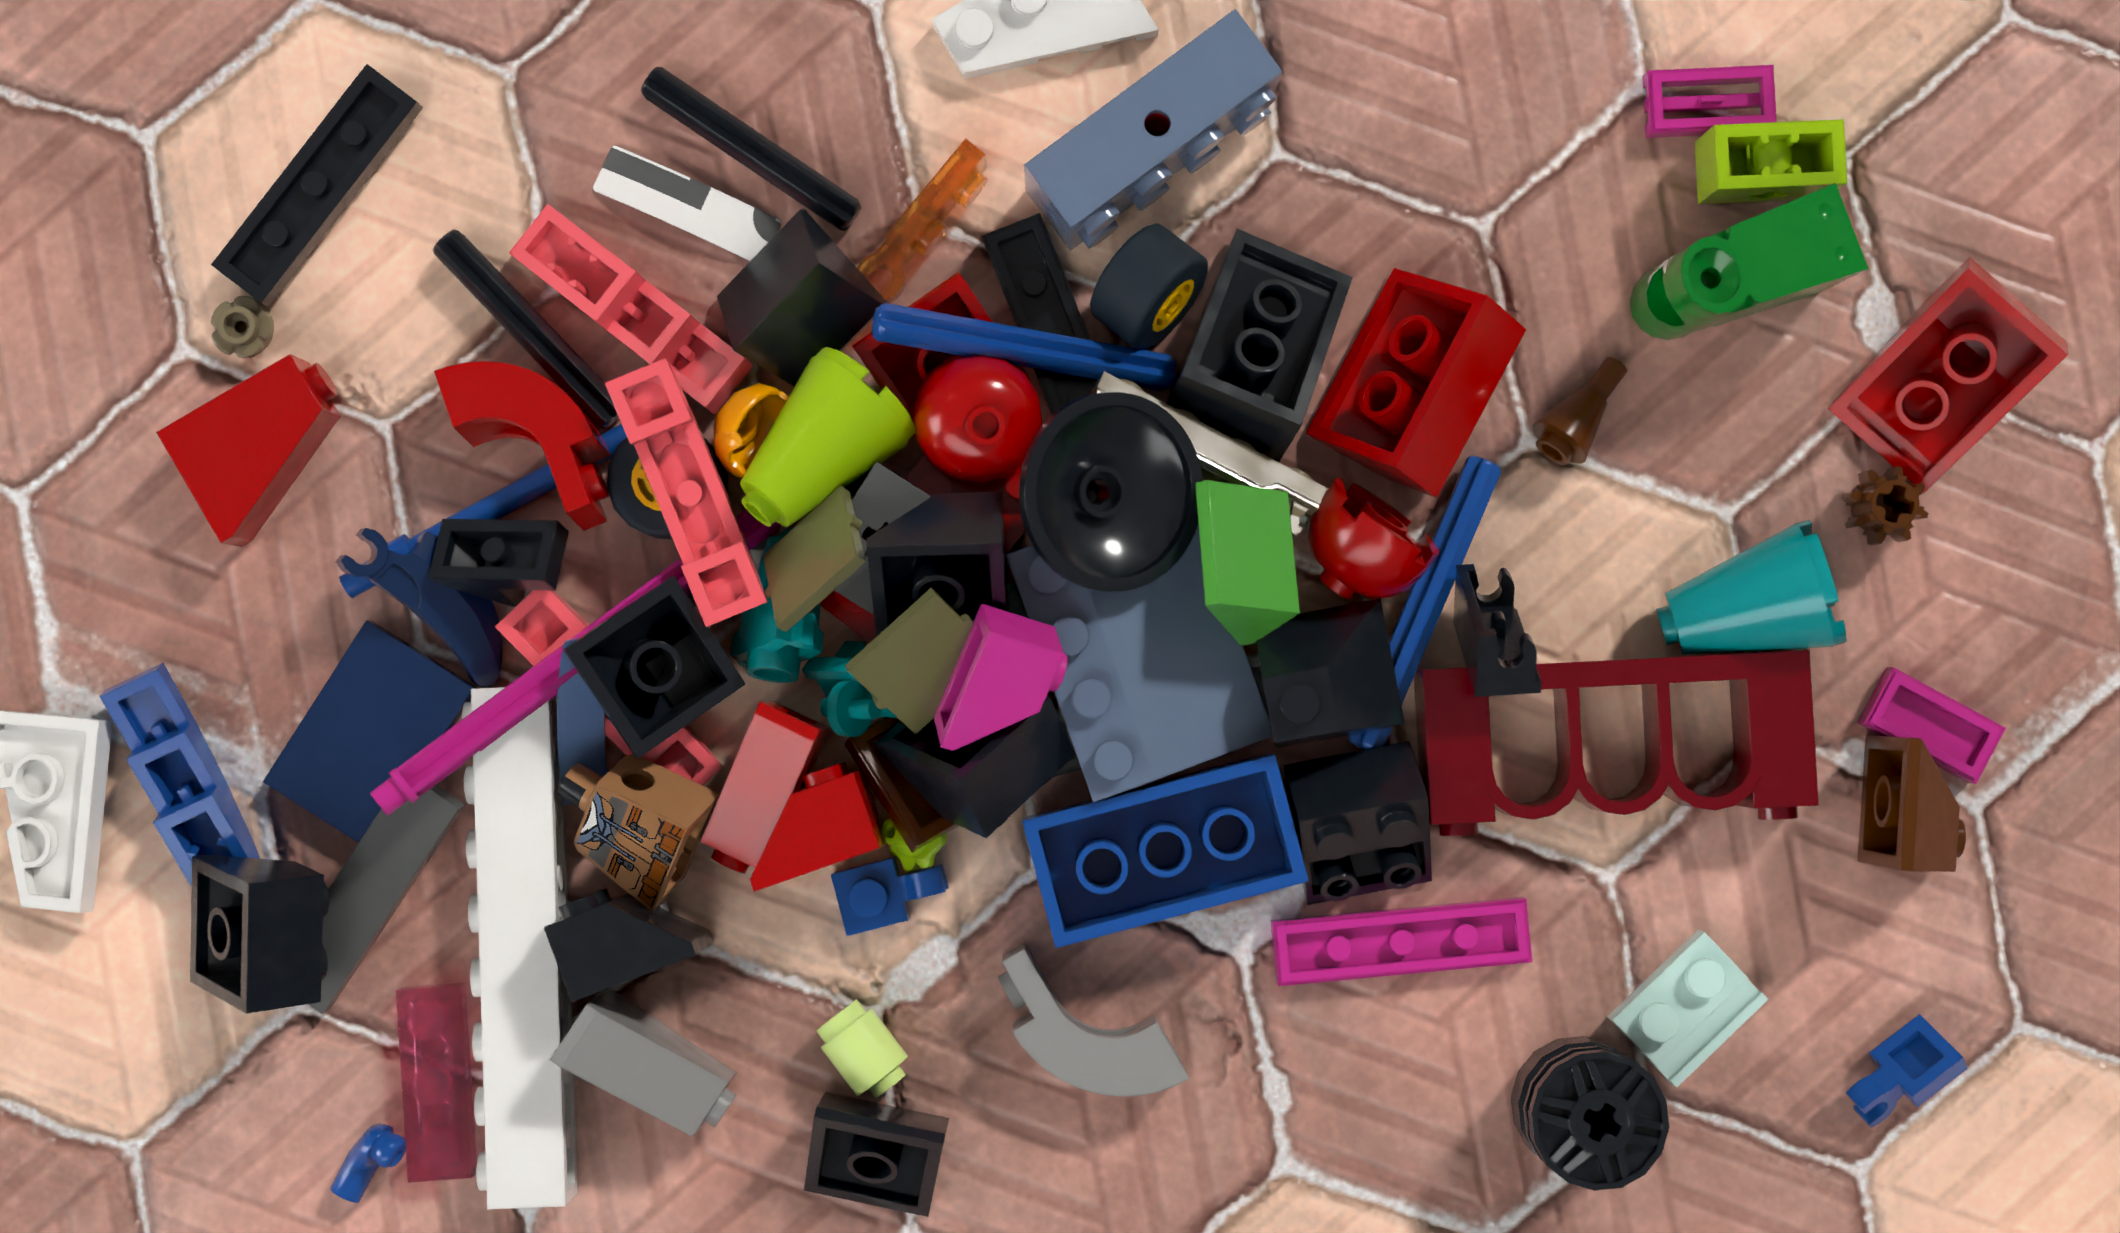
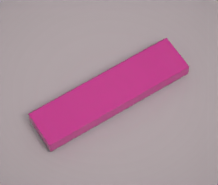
[1270,897,1532,986]

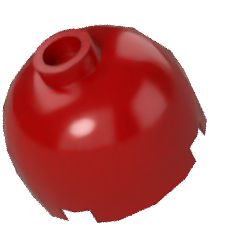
[911,354,1043,483]
[1308,478,1439,599]

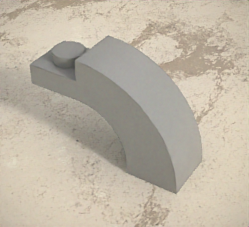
[998,943,1189,1097]

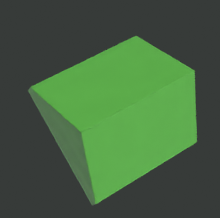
[1195,480,1300,646]

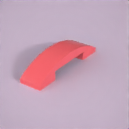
[605,358,768,627]
[495,590,723,786]

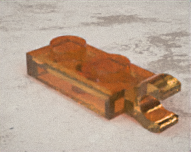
[857,138,988,303]

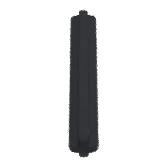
[641,67,861,231]
[433,229,619,429]

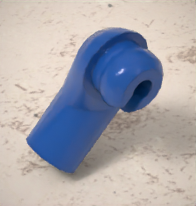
[330,1123,407,1203]

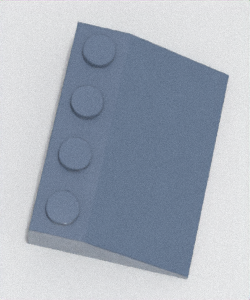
[1006,524,1273,802]

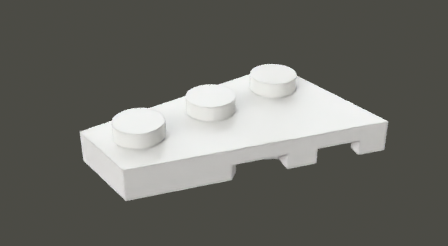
[931,0,1159,79]
[0,710,113,913]

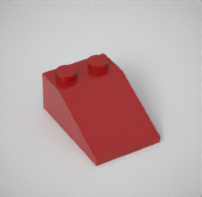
[1828,257,2068,493]

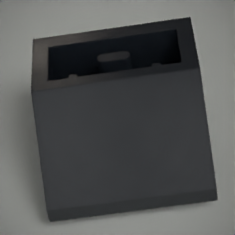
[1283,741,1432,905]

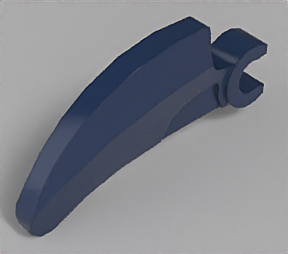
[335,528,502,687]

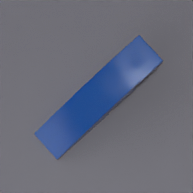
[99,663,261,888]

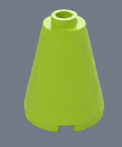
[740,347,915,527]

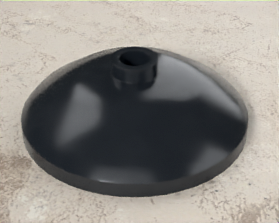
[1019,392,1203,592]

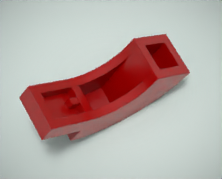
[434,361,611,531]

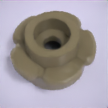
[211,296,274,359]

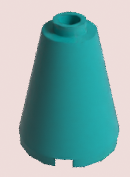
[1656,520,1847,654]

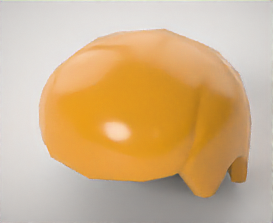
[713,383,789,479]

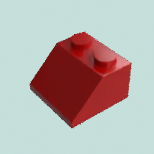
[749,762,886,892]

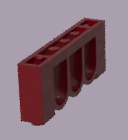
[1414,650,1819,836]

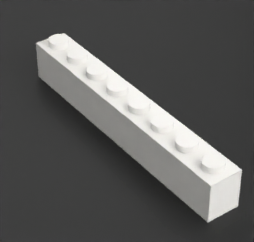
[462,687,578,1210]

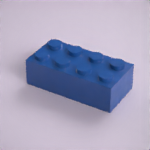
[1022,753,1309,948]

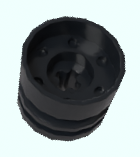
[1511,1036,1669,1191]

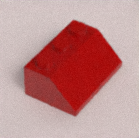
[1305,268,1527,498]

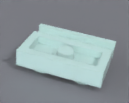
[1607,930,1769,1088]

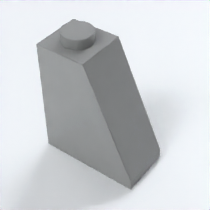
[550,989,737,1137]

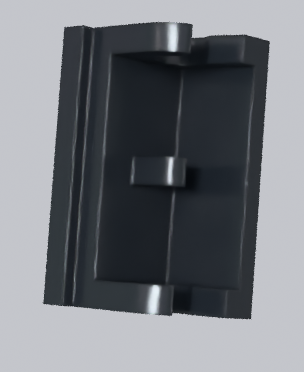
[1453,564,1542,697]

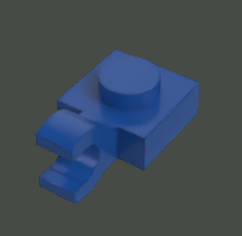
[831,857,949,936]
[1846,1014,1968,1128]

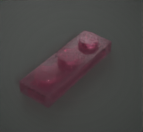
[396,983,477,1183]

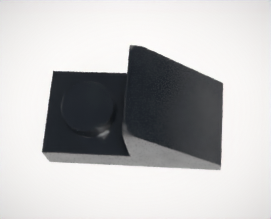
[428,519,569,607]

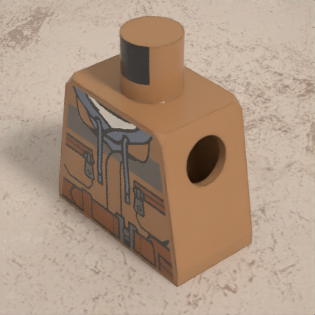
[557,754,720,911]

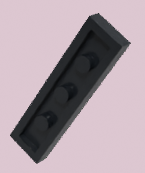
[211,64,423,307]

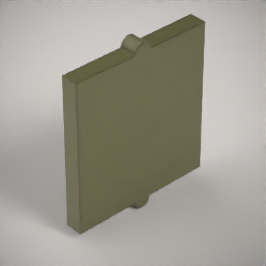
[763,486,866,632]
[845,588,973,734]

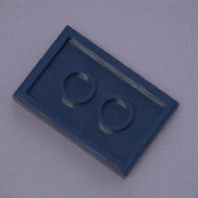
[263,620,477,843]

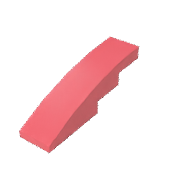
[509,204,754,415]

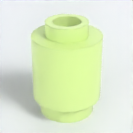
[816,999,908,1099]

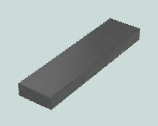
[308,784,465,1014]

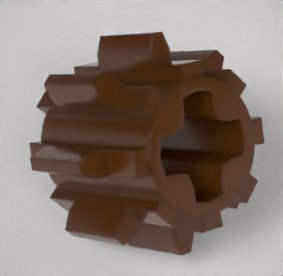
[1841,466,1929,546]

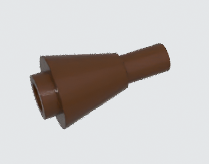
[1532,357,1627,465]

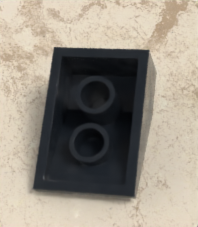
[1166,229,1353,462]

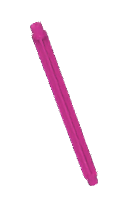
[370,509,784,816]

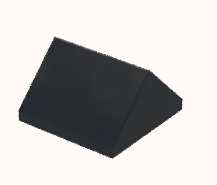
[717,209,888,387]
[804,1092,949,1217]

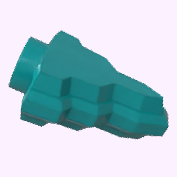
[729,526,824,683]

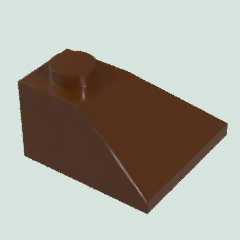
[1857,736,1966,872]

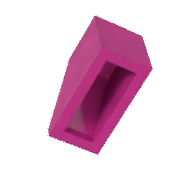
[934,604,1067,751]

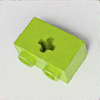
[1695,119,1847,204]

